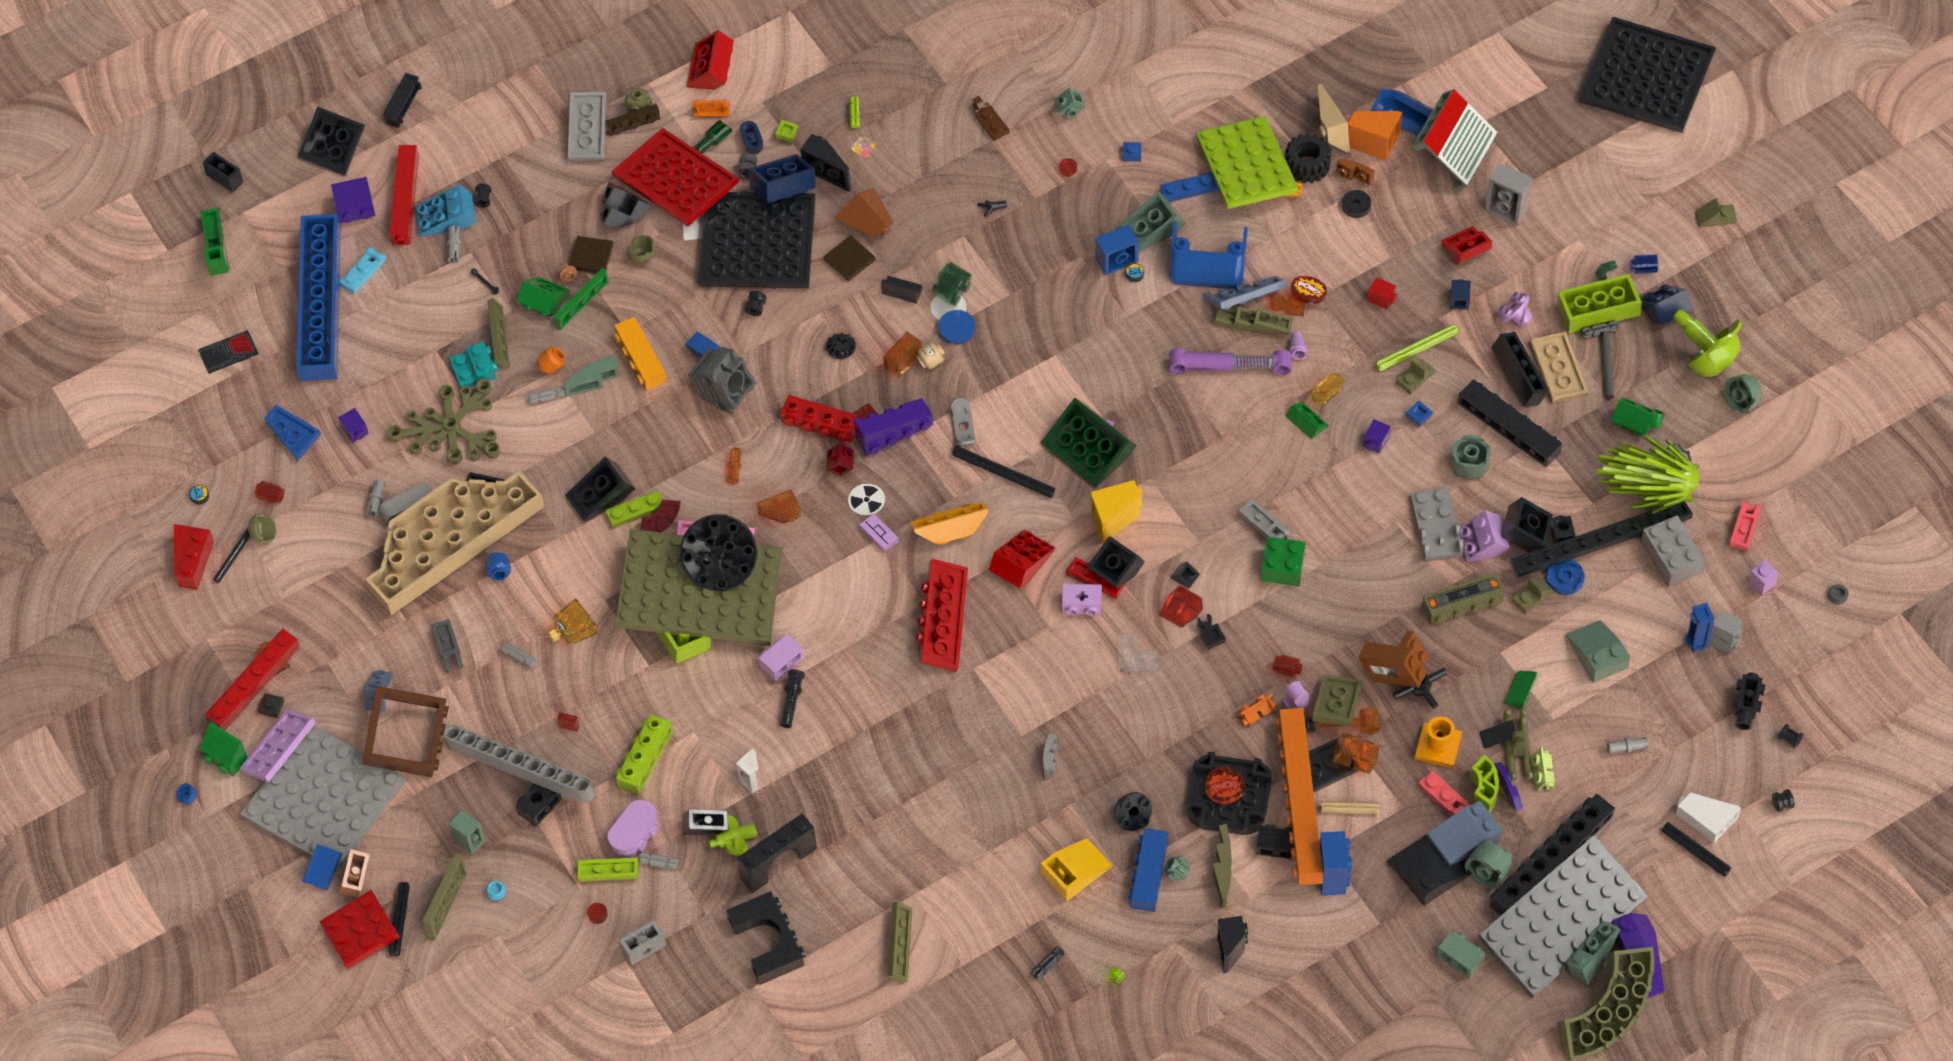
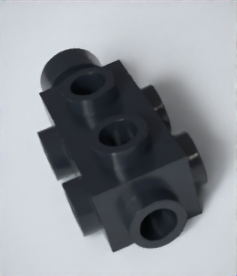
[1732,672,1766,730]

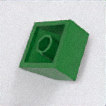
[517,276,570,316]
[200,722,248,777]

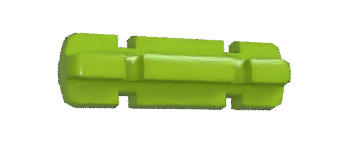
[849,96,860,129]

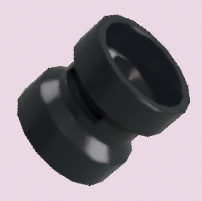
[744,290,767,316]

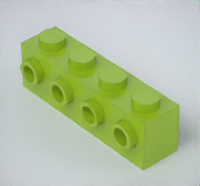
[615,714,673,795]

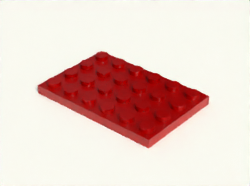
[611,128,739,227]

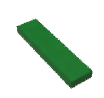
[553,268,609,330]

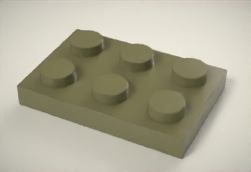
[1313,675,1363,727]

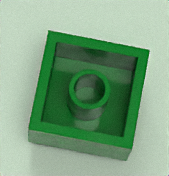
[1261,537,1306,586]

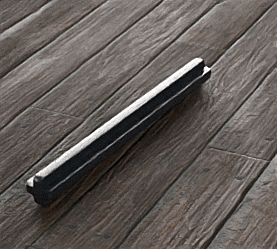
[952,446,1055,498]

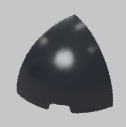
[601,182,651,227]

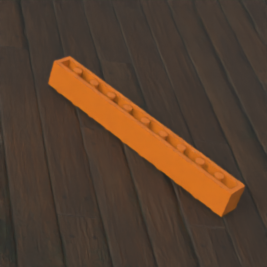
[1276,708,1323,885]

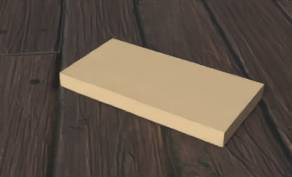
[1529,331,1589,404]

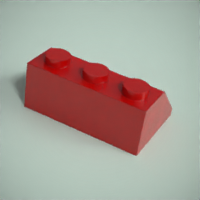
[687,30,734,90]

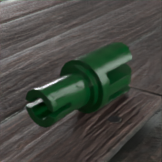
[694,119,732,154]

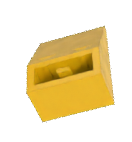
[1041,838,1113,902]

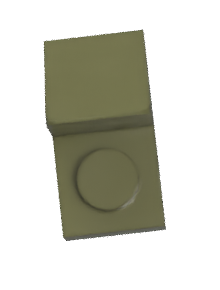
[1696,198,1737,227]
[1397,359,1436,395]
[1512,578,1554,614]

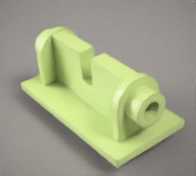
[1531,747,1555,791]

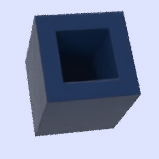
[1450,279,1471,310]

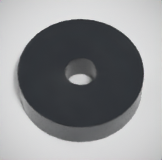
[1342,190,1371,218]

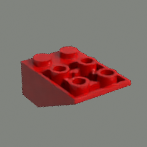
[989,530,1055,589]

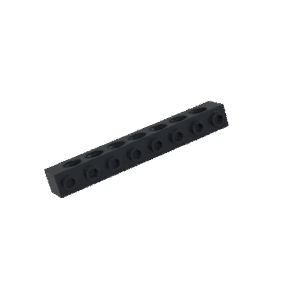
[1490,793,1615,916]

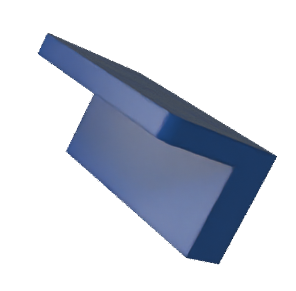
[302,844,343,890]

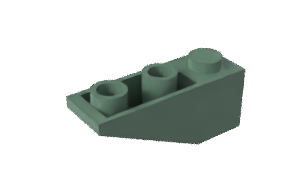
[1566,920,1620,985]

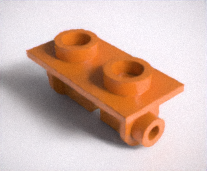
[693,99,730,117]
[1235,694,1277,726]

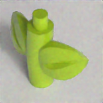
[709,813,758,856]

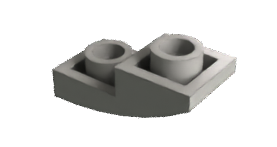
[1043,733,1059,779]

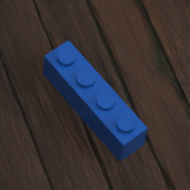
[1128,828,1168,912]

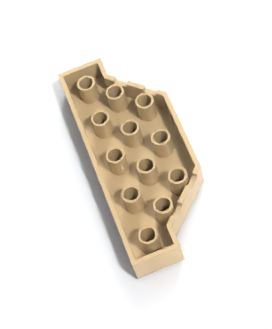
[365,471,545,616]

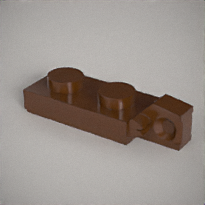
[973,96,1009,141]

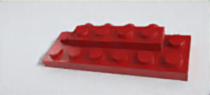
[916,559,968,672]

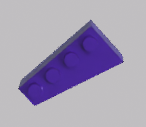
[854,398,933,456]

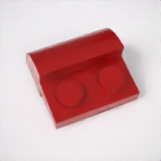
[1441,226,1492,265]

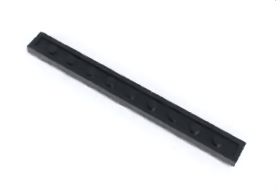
[1510,501,1693,578]

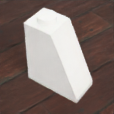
[1676,792,1741,844]

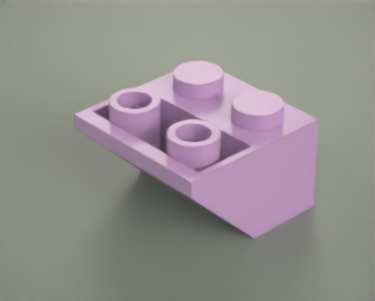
[1460,510,1510,562]

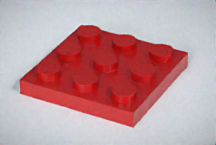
[319,889,400,969]

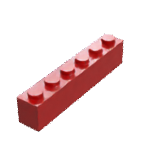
[205,628,300,730]

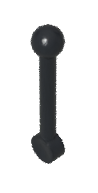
[471,268,499,295]

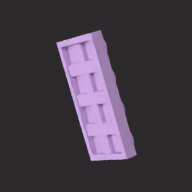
[239,709,316,782]

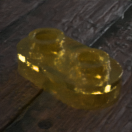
[1312,373,1344,404]

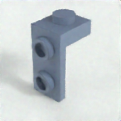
[364,670,392,712]

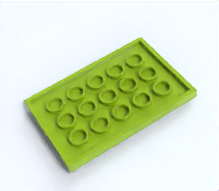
[1196,116,1298,209]

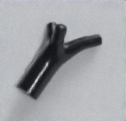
[977,200,1007,217]

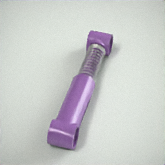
[1169,348,1291,375]

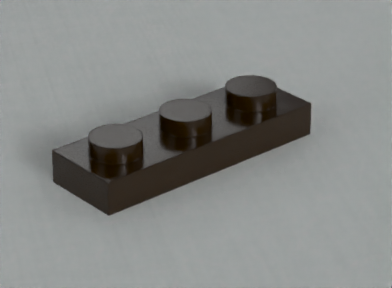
[606,104,660,136]

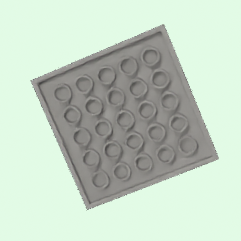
[240,726,407,872]

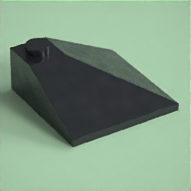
[298,106,365,175]
[1387,834,1472,906]

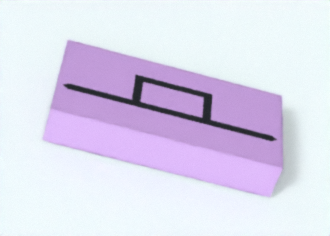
[859,514,899,552]

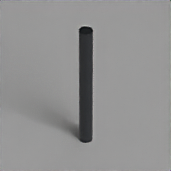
[213,528,250,583]

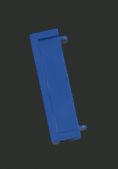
[1685,603,1715,652]

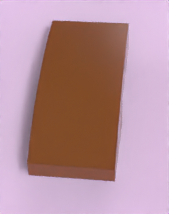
[1336,159,1375,186]

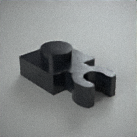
[1197,614,1226,649]

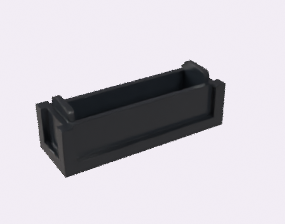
[383,73,422,128]

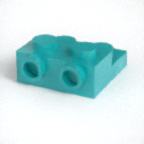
[449,341,498,389]

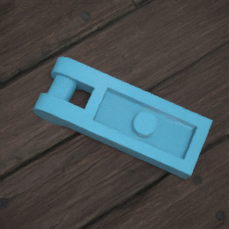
[339,247,387,294]

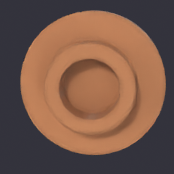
[559,262,578,282]

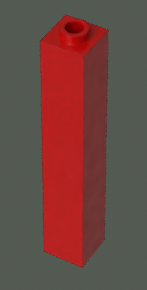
[390,145,419,246]

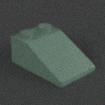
[1117,191,1186,252]
[1566,620,1630,683]

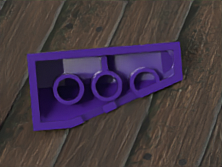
[1611,913,1665,999]

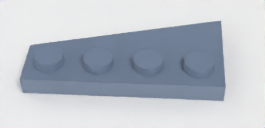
[1203,276,1286,310]

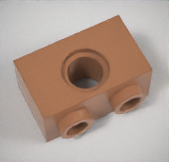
[338,849,370,898]

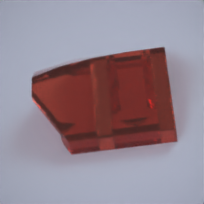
[1159,586,1203,628]

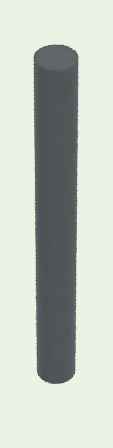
[1601,332,1614,399]

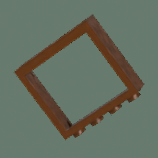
[362,686,449,777]

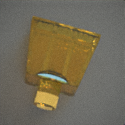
[548,598,598,645]

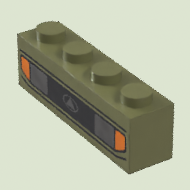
[1422,573,1504,624]

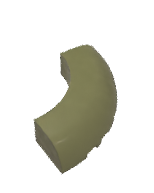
[1557,947,1654,1061]

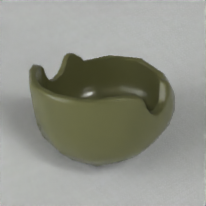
[628,235,655,263]
[248,514,276,543]

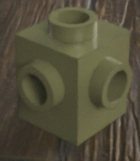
[625,87,652,113]

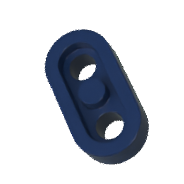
[740,121,764,154]

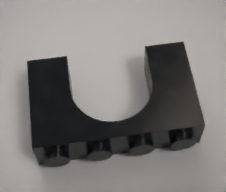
[737,813,817,893]
[727,891,806,985]

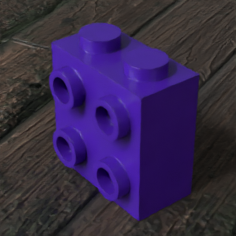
[331,177,376,224]

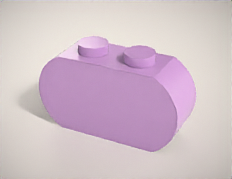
[607,800,659,858]

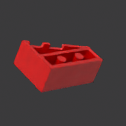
[173,524,214,590]

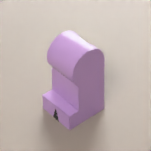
[1282,681,1309,711]

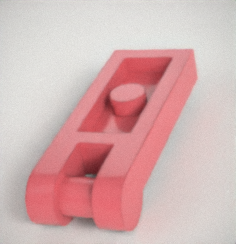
[1729,501,1762,551]
[1418,771,1471,816]

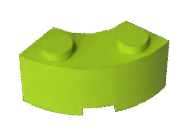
[1470,754,1499,813]

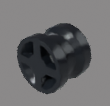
[1772,789,1795,812]

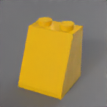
[1090,480,1143,543]

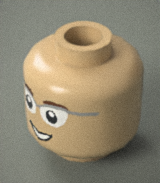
[916,342,945,370]

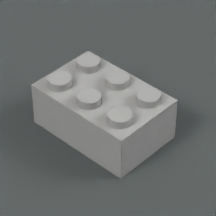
[1485,163,1533,226]
[1641,515,1706,586]

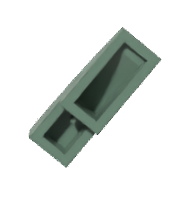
[564,355,620,397]

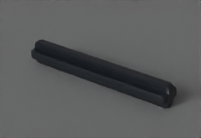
[1662,822,1731,876]
[389,882,410,957]

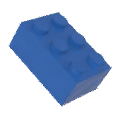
[1320,831,1352,896]

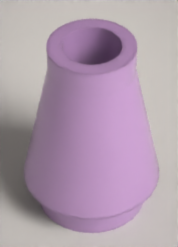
[1289,332,1308,360]

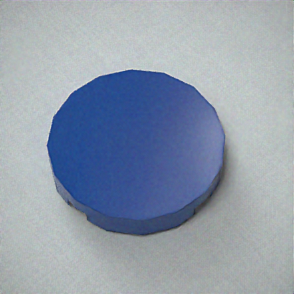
[939,310,975,344]
[1546,560,1585,595]

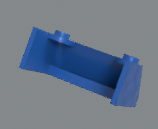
[1370,88,1433,136]
[1169,221,1248,289]

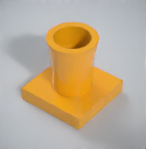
[1415,716,1463,769]

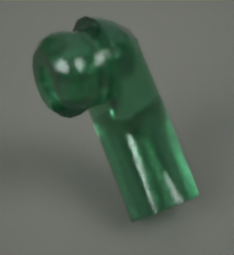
[1595,260,1617,281]

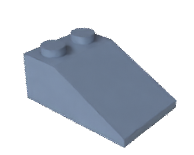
[1427,801,1503,866]

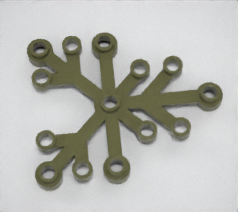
[387,379,500,464]

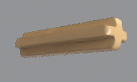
[1320,801,1380,814]

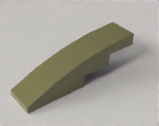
[1214,306,1294,335]
[1213,824,1232,908]

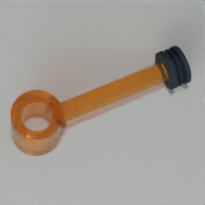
[1305,707,1381,734]

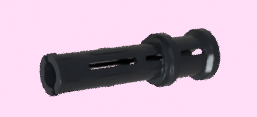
[780,669,805,728]

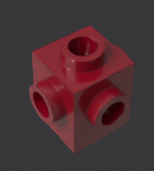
[826,443,854,476]

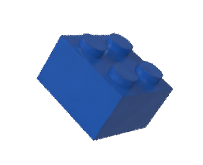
[1095,225,1139,276]

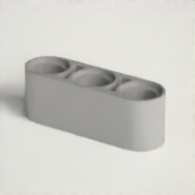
[379,483,432,525]

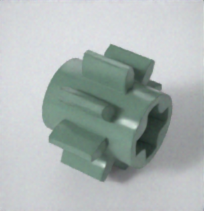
[1165,855,1190,881]

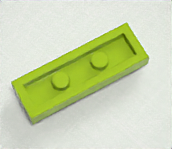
[606,490,663,529]
[578,858,639,882]

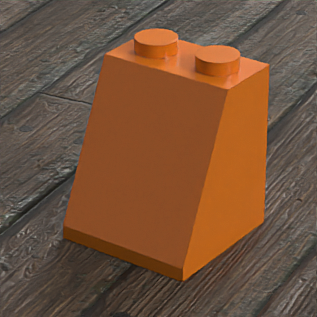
[1347,111,1402,161]

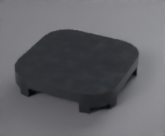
[1187,752,1272,835]

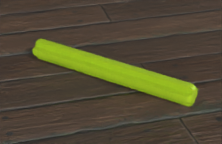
[1376,324,1459,371]

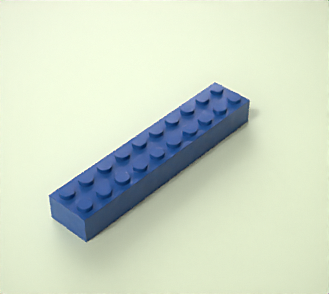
[297,214,341,381]

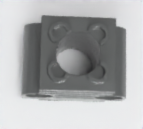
[688,347,756,414]

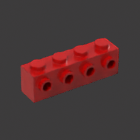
[780,394,859,443]

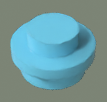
[486,881,506,901]

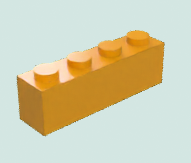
[613,317,667,390]

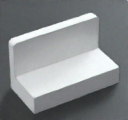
[736,749,758,794]

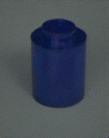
[1630,254,1658,274]

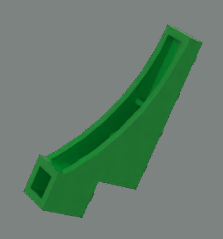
[200,208,230,276]

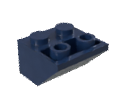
[1640,284,1693,325]

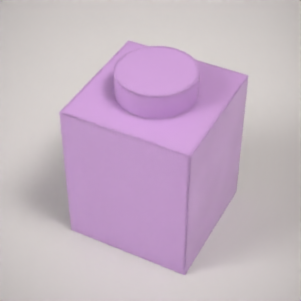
[1748,560,1779,595]

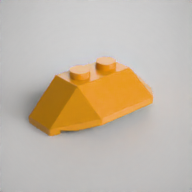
[910,501,988,544]

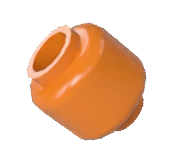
[537,347,565,375]

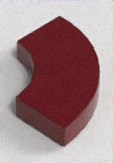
[641,500,681,533]

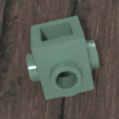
[1054,87,1086,119]

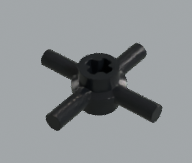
[1392,668,1447,709]

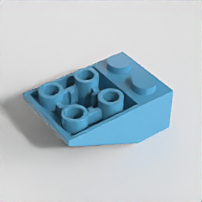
[415,184,476,237]

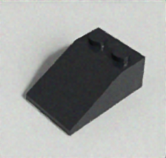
[800,134,851,192]
[565,456,636,522]

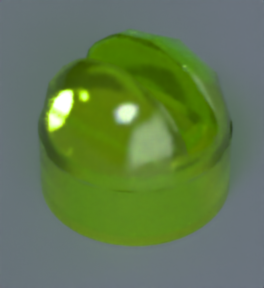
[1109,966,1127,984]

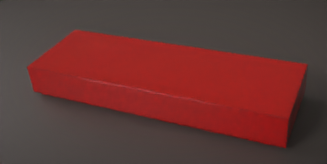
[1066,557,1126,599]

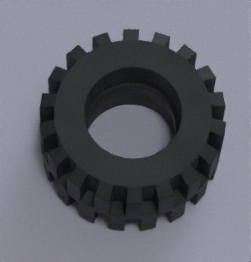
[1285,133,1331,183]

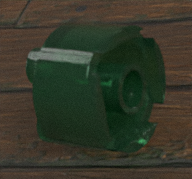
[932,262,972,306]

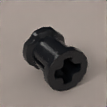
[474,183,492,208]
[1778,724,1804,749]

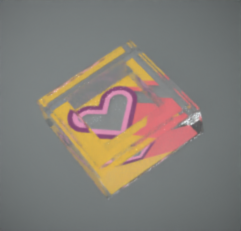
[851,135,877,159]

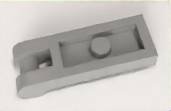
[1239,499,1291,539]

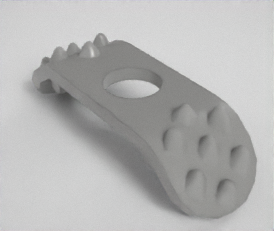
[951,397,976,447]

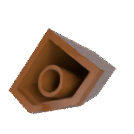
[835,188,894,238]

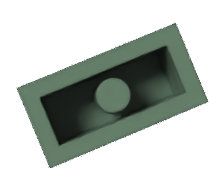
[449,810,485,854]
[1437,930,1485,979]

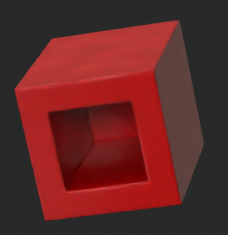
[1367,277,1398,309]

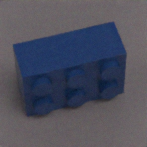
[749,154,816,203]

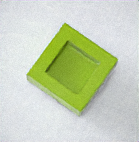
[775,120,799,143]

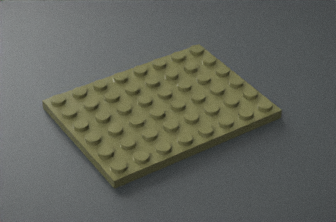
[615,529,782,646]

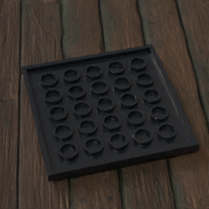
[1578,17,1716,133]
[698,192,816,288]

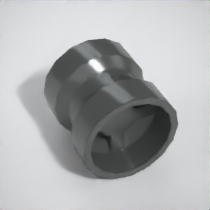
[737,153,757,179]

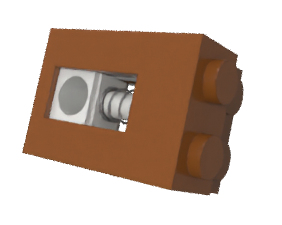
[1358,631,1429,688]

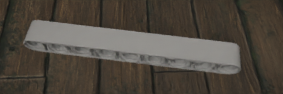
[443,725,595,803]

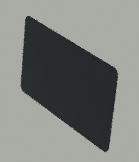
[1479,720,1516,748]

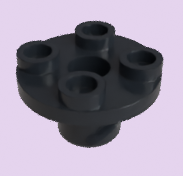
[1114,792,1152,831]

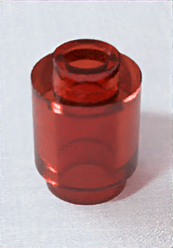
[255,481,285,504]
[1273,655,1303,678]

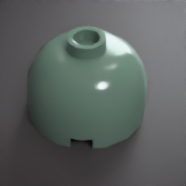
[1724,374,1762,413]

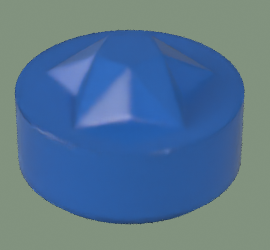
[176,783,197,804]

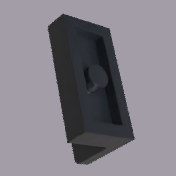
[881,276,923,304]

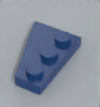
[265,405,321,461]

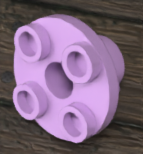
[1496,292,1532,326]

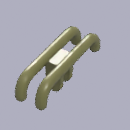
[1503,708,1533,781]

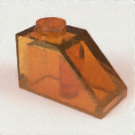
[756,489,801,524]

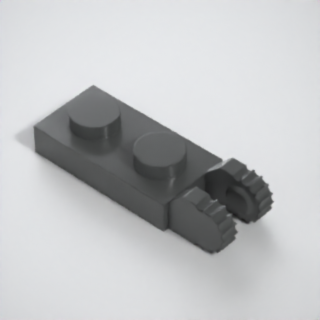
[431,619,463,672]

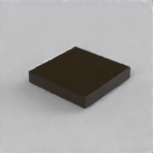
[823,235,876,281]
[569,236,614,273]

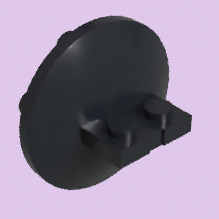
[680,514,758,591]

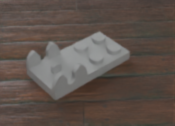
[568,92,608,161]
[1410,488,1464,562]

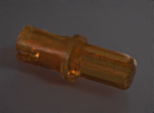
[727,447,742,485]

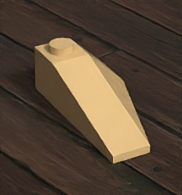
[1318,84,1350,152]

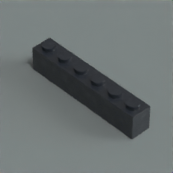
[1458,379,1562,468]

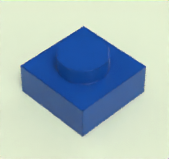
[1123,142,1141,161]
[1406,401,1433,427]

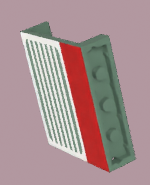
[1412,89,1497,189]

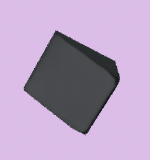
[1171,561,1200,588]

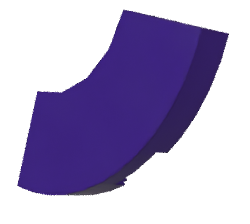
[1494,762,1523,811]

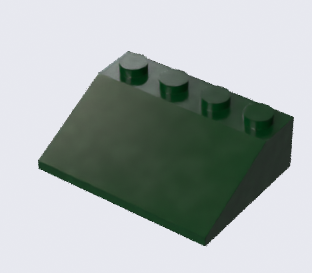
[1041,397,1137,487]

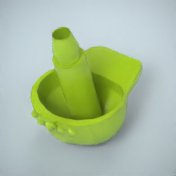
[1673,309,1742,377]

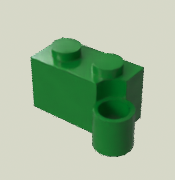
[1611,397,1665,436]

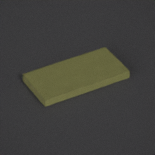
[422,853,467,941]

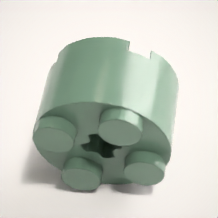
[1451,435,1491,479]
[1465,839,1512,888]

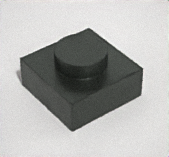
[258,693,284,718]

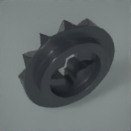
[826,332,856,359]

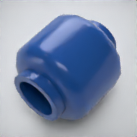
[485,552,511,581]

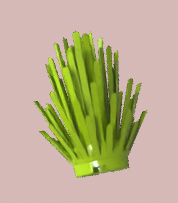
[1595,436,1700,514]

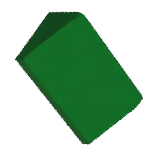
[1286,402,1328,439]
[1504,671,1538,710]

